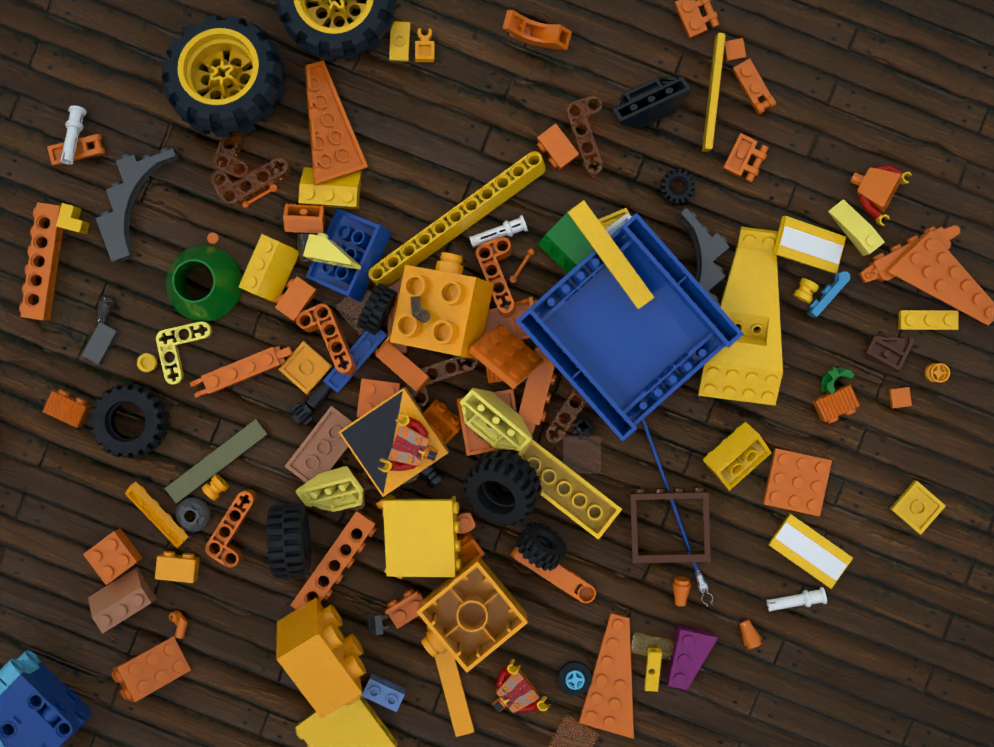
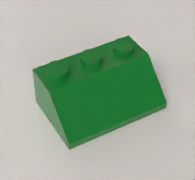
[538,213,594,274]

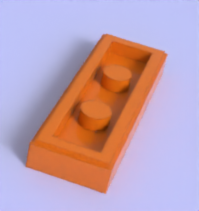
[375,341,430,392]

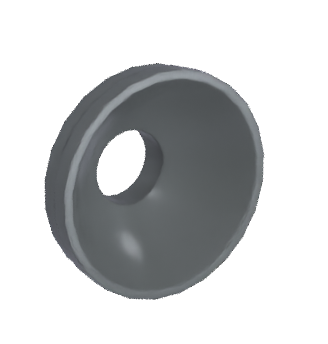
[175,497,211,532]

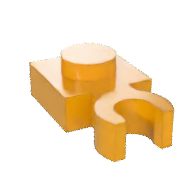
[415,28,434,62]

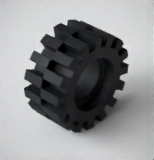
[659,169,696,205]

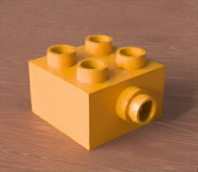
[390,252,494,360]
[416,554,528,673]
[276,598,366,718]

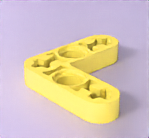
[156,322,212,384]

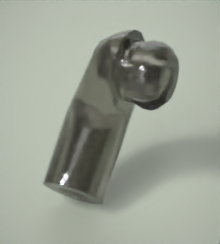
[410,296,430,323]

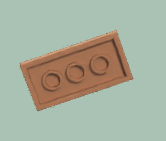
[284,406,353,483]

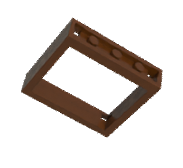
[630,487,711,563]

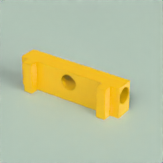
[644,648,662,692]

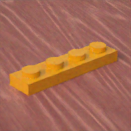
[124,481,188,548]

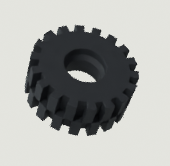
[357,283,398,335]
[516,522,567,571]

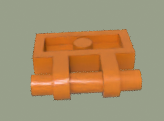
[674,0,720,39]
[722,133,769,183]

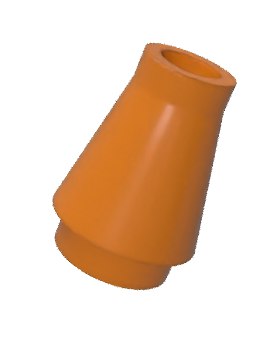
[672,576,692,606]
[739,619,762,650]

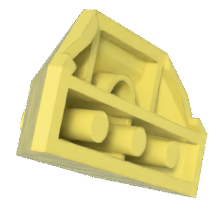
[460,388,532,451]
[295,466,363,512]

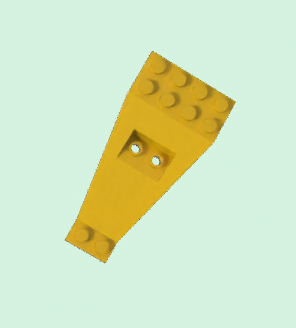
[698,227,783,406]

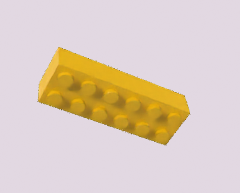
[516,439,622,540]

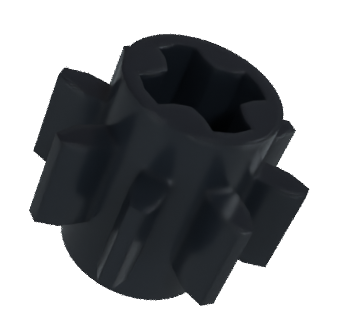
[291,402,315,425]
[570,415,595,440]

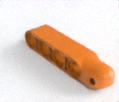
[510,547,596,603]

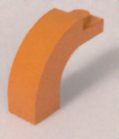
[502,10,572,50]

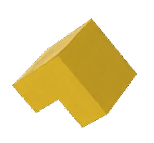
[56,203,90,235]

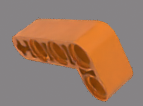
[476,237,516,317]
[296,304,356,376]
[205,489,257,568]

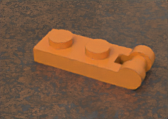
[732,58,776,115]
[47,134,106,166]

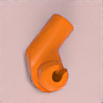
[169,611,188,639]

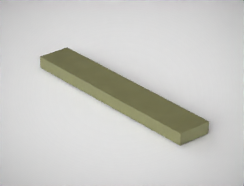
[165,419,268,504]

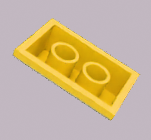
[298,167,362,210]
[238,234,301,303]
[703,422,772,491]

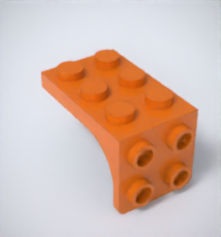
[483,297,537,340]
[111,636,191,702]

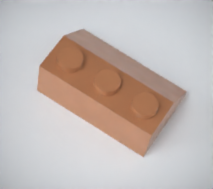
[88,567,157,634]

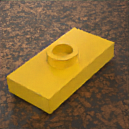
[389,21,411,62]

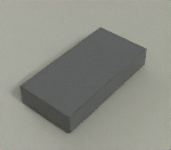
[81,322,118,365]

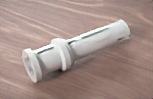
[60,106,87,165]
[469,215,528,248]
[766,587,827,612]

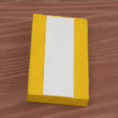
[773,216,846,274]
[768,513,853,589]

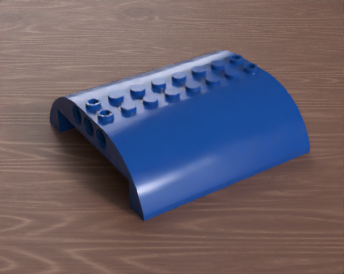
[515,213,744,442]

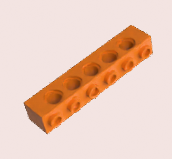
[19,202,63,321]
[290,509,377,609]

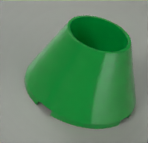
[166,245,242,322]

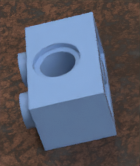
[362,673,406,712]

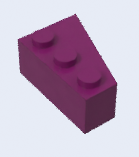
[665,625,718,690]

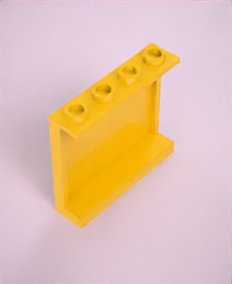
[383,496,462,577]
[295,696,398,747]

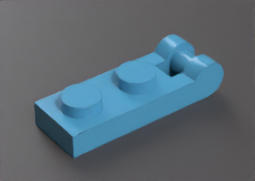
[807,271,850,318]

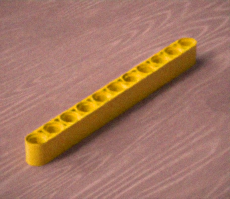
[368,151,546,287]

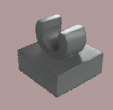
[367,612,389,635]

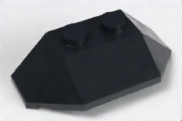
[612,76,691,129]

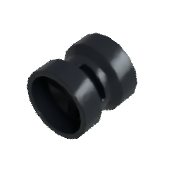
[418,463,445,489]

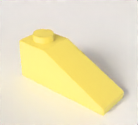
[828,199,885,256]
[303,233,361,270]

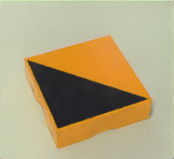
[338,386,449,497]

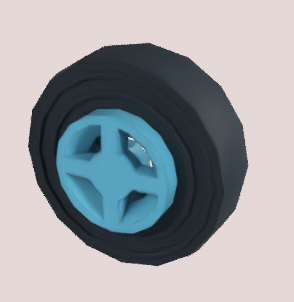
[558,661,592,696]

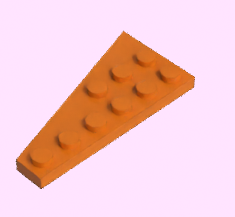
[305,60,368,186]
[885,230,994,326]
[579,612,634,739]

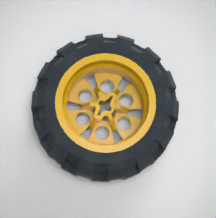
[276,0,397,62]
[161,15,286,137]

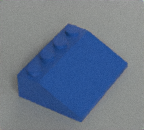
[305,208,392,302]

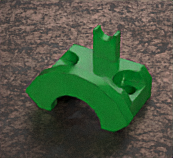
[820,367,855,394]

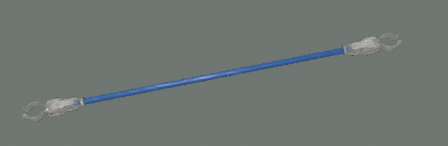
[641,418,713,607]

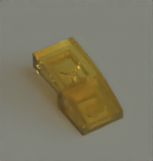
[631,633,674,660]

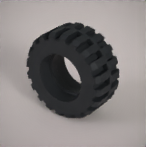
[89,384,170,458]
[464,450,542,526]
[266,503,311,579]

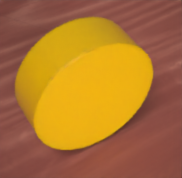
[137,353,158,372]

